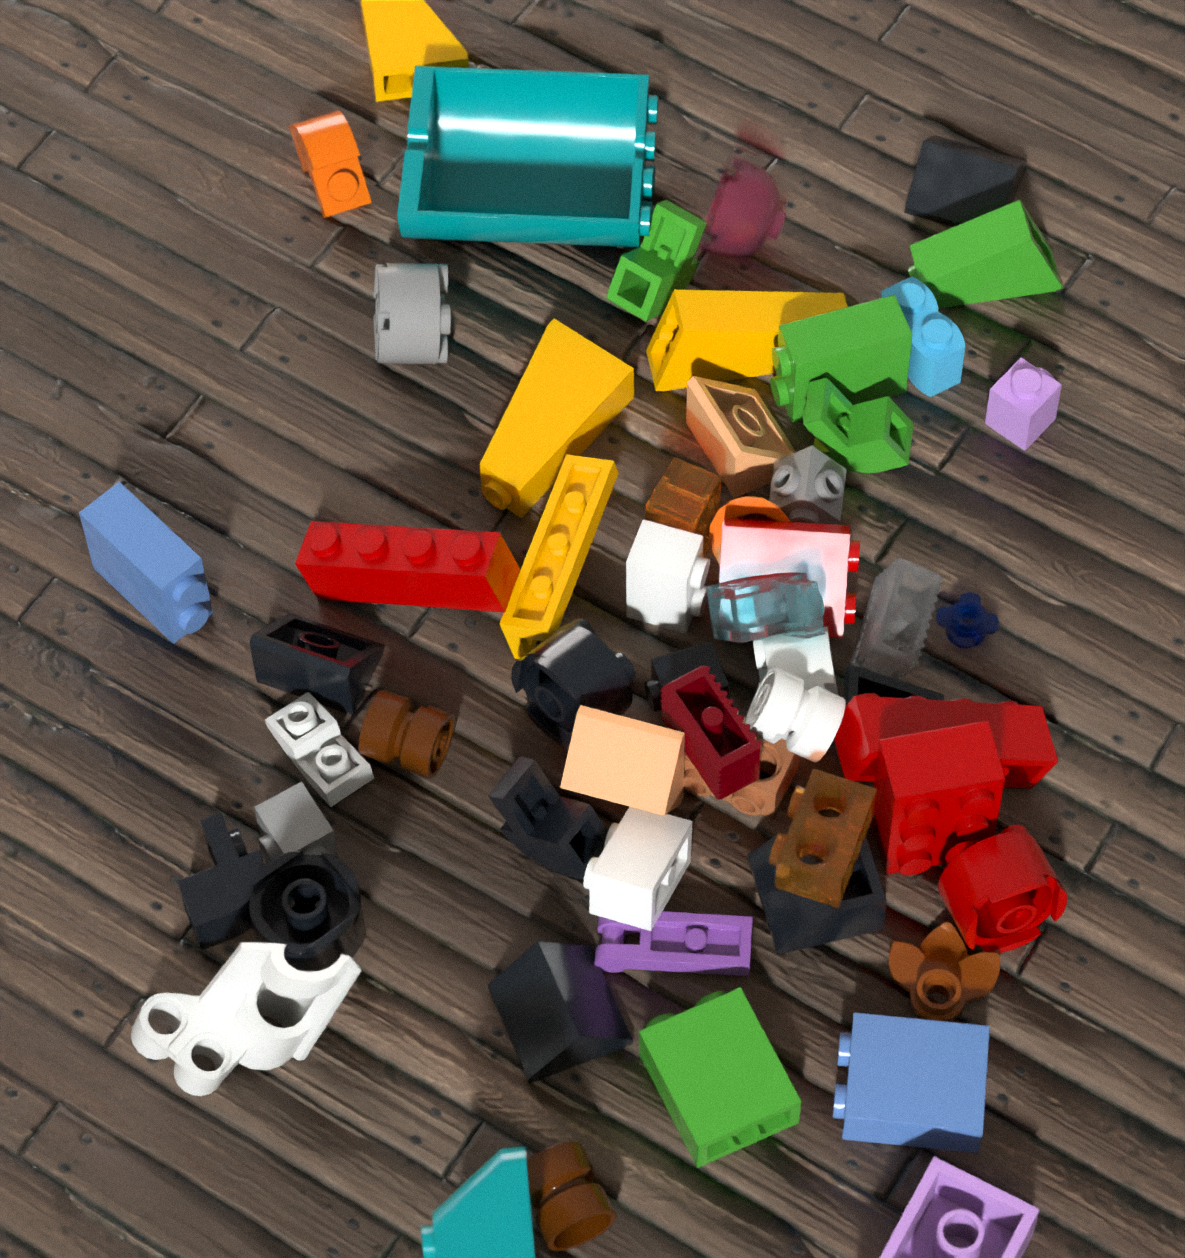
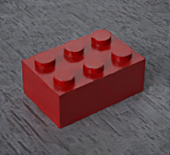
[870,721,1005,875]

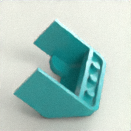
[421,1146,535,1258]

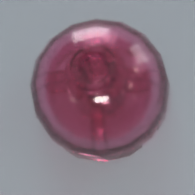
[699,156,786,258]

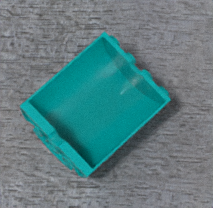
[397,66,658,247]

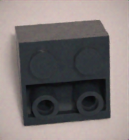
[748,805,887,955]

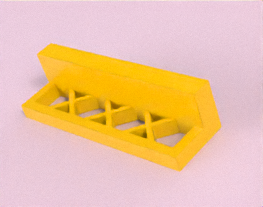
[499,454,619,659]

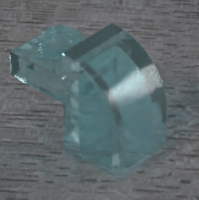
[706,572,825,643]

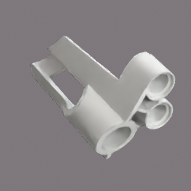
[131,942,362,1096]

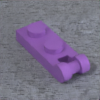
[594,911,753,976]

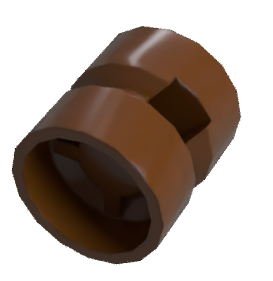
[358,689,455,779]
[526,1142,616,1251]

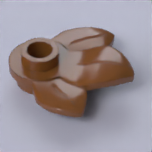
[888,922,1000,1022]

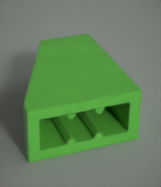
[908,200,1063,309]

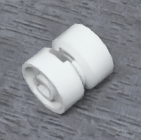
[745,666,845,763]

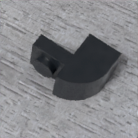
[488,756,608,880]
[177,813,264,951]

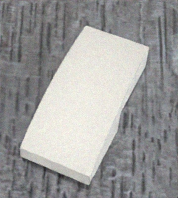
[265,692,374,807]

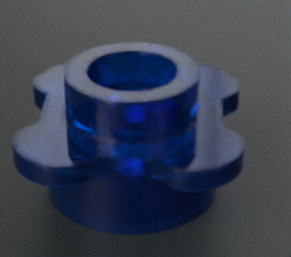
[936,592,999,649]

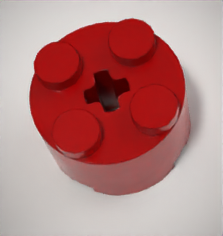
[938,825,1068,953]

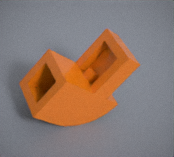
[289,110,372,218]

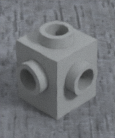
[769,446,847,525]

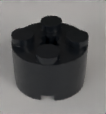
[511,618,635,746]
[249,850,365,972]

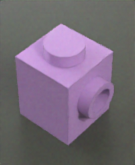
[985,358,1062,451]

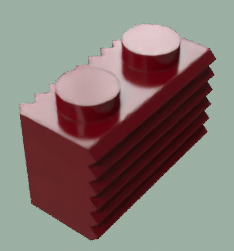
[660,665,762,799]

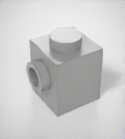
[254,782,338,862]

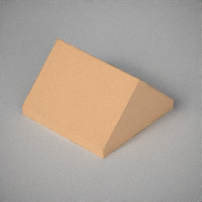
[686,376,796,498]
[560,705,685,816]

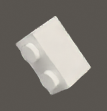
[626,519,710,634]
[583,807,692,931]

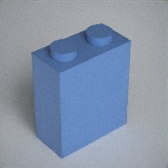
[79,482,213,644]
[833,1013,990,1153]

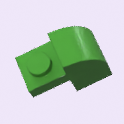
[606,200,707,321]
[803,378,914,474]

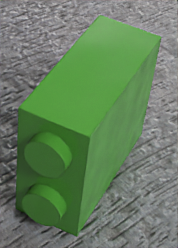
[770,295,913,424]
[639,987,801,1168]

